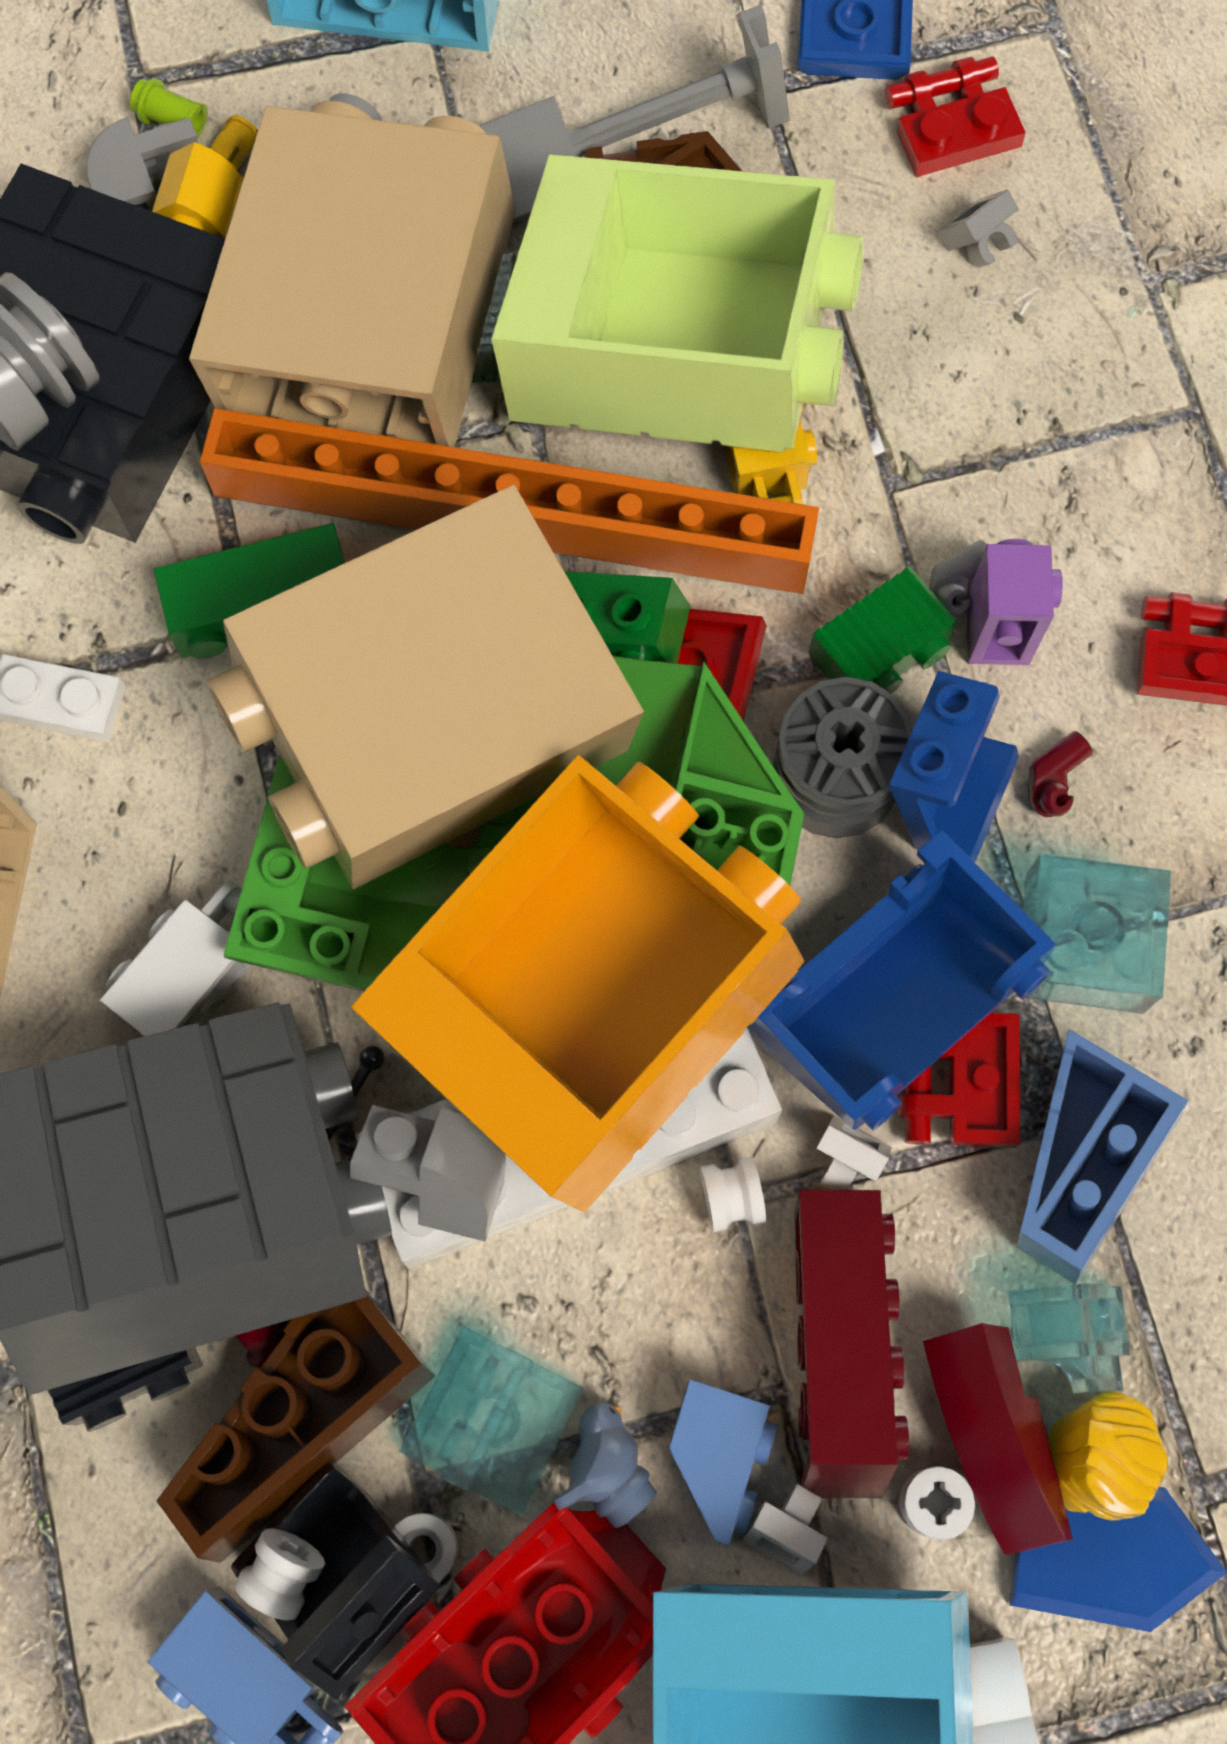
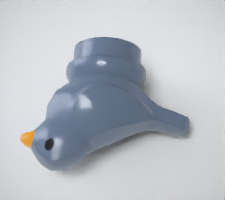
[553,1402,657,1528]

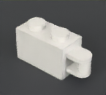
[99,881,252,1036]

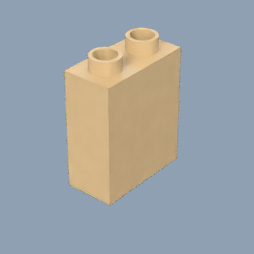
[189,101,516,447]
[206,485,644,890]

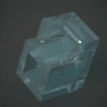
[1008,1283,1130,1393]

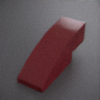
[923,1323,1073,1555]

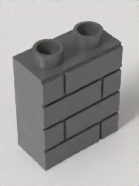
[0,1002,392,1395]

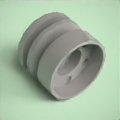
[0,272,99,451]

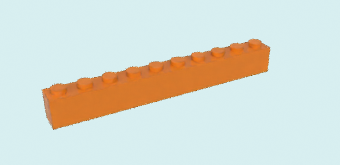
[200,408,819,594]

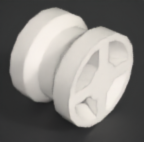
[700,1156,766,1233]
[898,1466,975,1540]
[235,1528,325,1620]

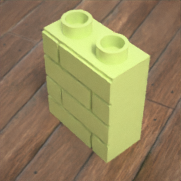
[492,154,864,452]

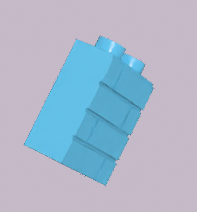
[653,1584,974,1744]

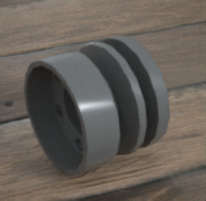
[773,677,913,839]

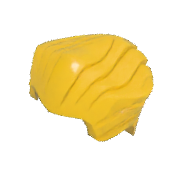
[1048,1391,1169,1521]

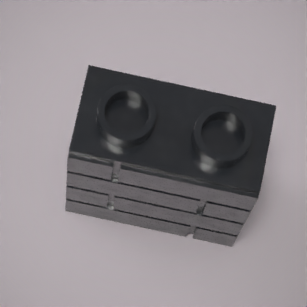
[0,163,225,544]

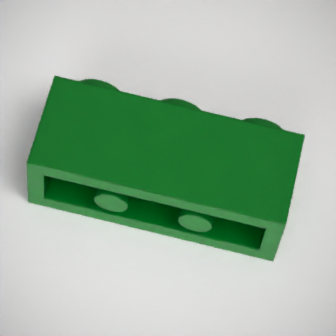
[153,523,346,658]

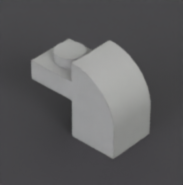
[86,117,199,211]
[350,1105,506,1242]

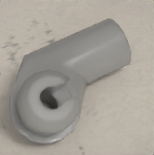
[929,540,987,618]

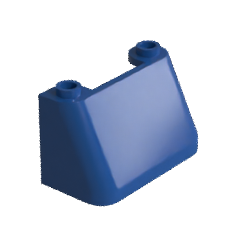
[747,830,1056,1131]

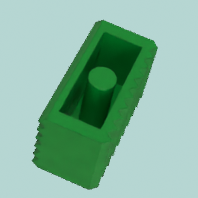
[808,566,957,694]

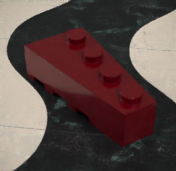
[794,1190,909,1499]

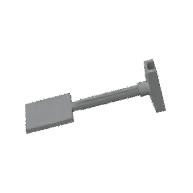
[479,4,790,226]

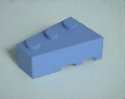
[1017,1029,1189,1285]

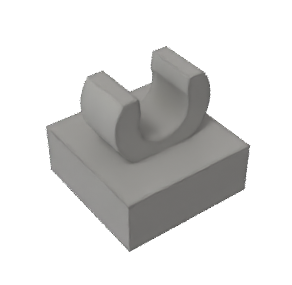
[937,189,1019,268]

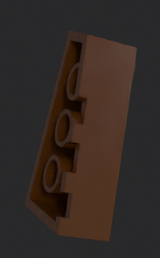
[156,1288,435,1563]

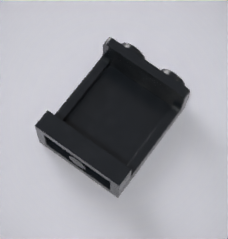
[231,1463,441,1700]

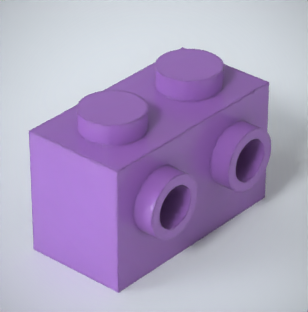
[967,539,1063,665]

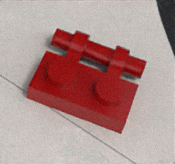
[885,56,1026,177]
[1137,592,1227,706]
[898,1013,1021,1148]

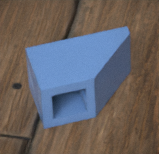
[668,1379,777,1546]

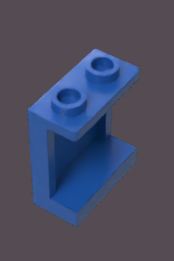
[889,671,1019,862]

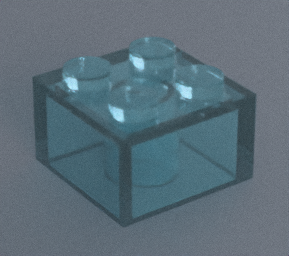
[1015,854,1171,1014]

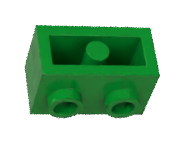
[564,571,690,664]

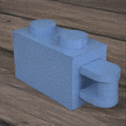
[147,1587,344,1744]

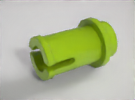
[130,78,208,138]

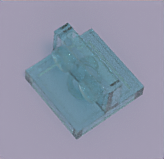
[399,1326,584,1516]

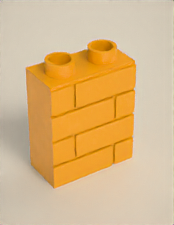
[351,755,805,1213]

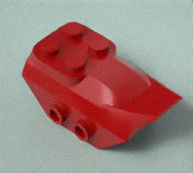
[344,1502,666,1744]

